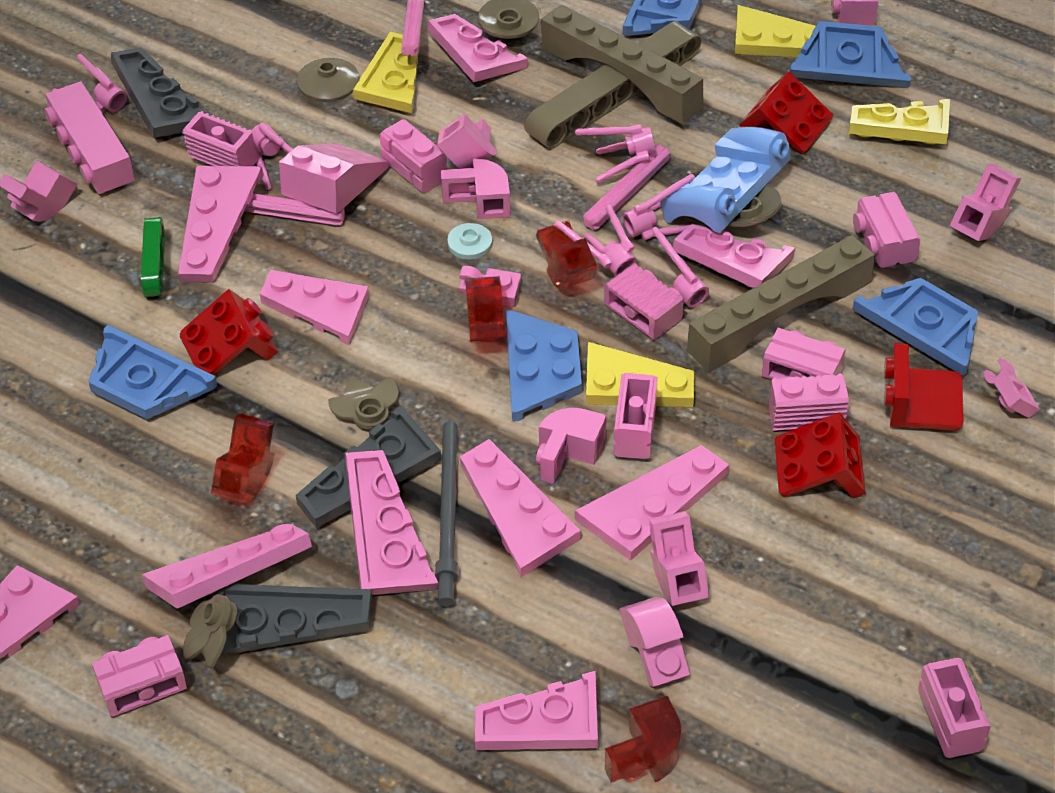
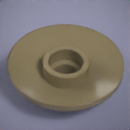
[478,0,539,39]
[297,58,359,102]
[728,186,782,227]

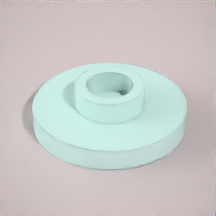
[447,223,492,260]

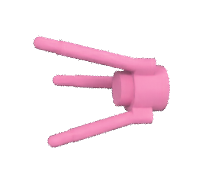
[52,54,127,113]
[251,123,293,190]
[575,124,656,183]
[622,174,695,241]
[555,205,636,276]
[652,227,709,308]

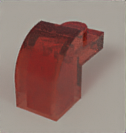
[536,220,598,289]
[465,276,506,342]
[211,413,275,504]
[605,696,681,783]

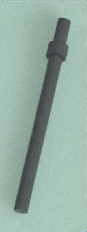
[435,422,458,607]

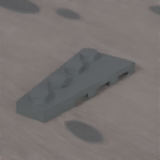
[111,47,212,138]
[296,405,441,528]
[215,584,372,655]

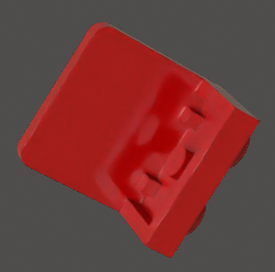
[180,289,278,375]
[884,343,964,430]

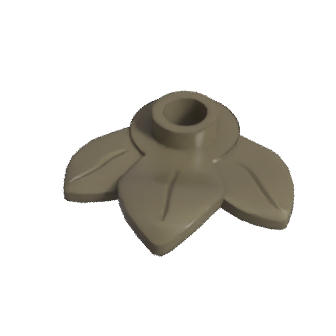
[328,377,399,430]
[183,594,237,668]

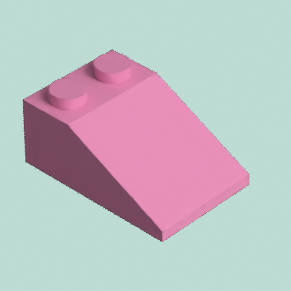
[279,143,390,214]

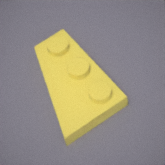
[735,5,816,57]
[353,31,419,113]
[849,99,950,145]
[586,342,694,407]

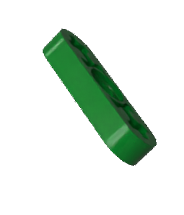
[141,217,165,297]

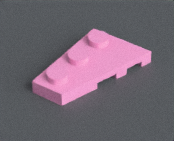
[427,14,528,82]
[673,224,795,288]
[260,270,369,345]
[475,671,598,750]

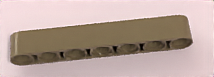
[524,21,702,149]

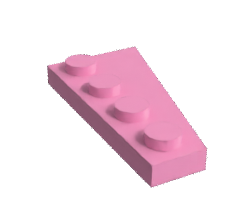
[178,166,264,282]
[460,439,581,577]
[575,445,729,561]
[345,450,438,595]
[142,524,312,609]
[0,565,80,659]

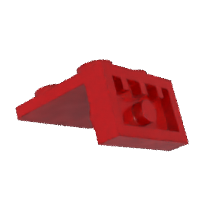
[739,71,833,154]
[774,412,866,498]

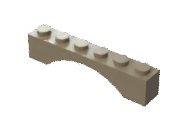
[540,4,703,124]
[687,235,875,373]

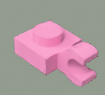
[459,266,521,307]
[984,358,1040,418]

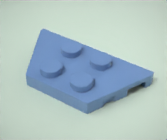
[622,0,702,36]
[789,21,911,88]
[852,278,978,376]
[506,310,582,422]
[89,325,217,419]

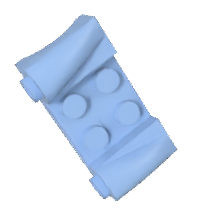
[660,127,791,233]

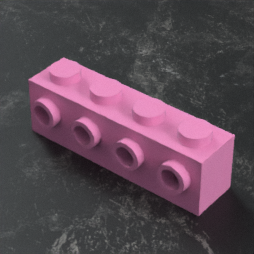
[44,81,135,194]

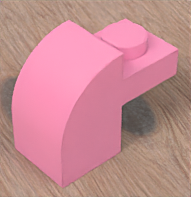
[437,113,497,169]
[441,159,510,219]
[0,161,78,222]
[950,163,1021,241]
[536,408,607,484]
[649,511,709,606]
[619,597,690,687]

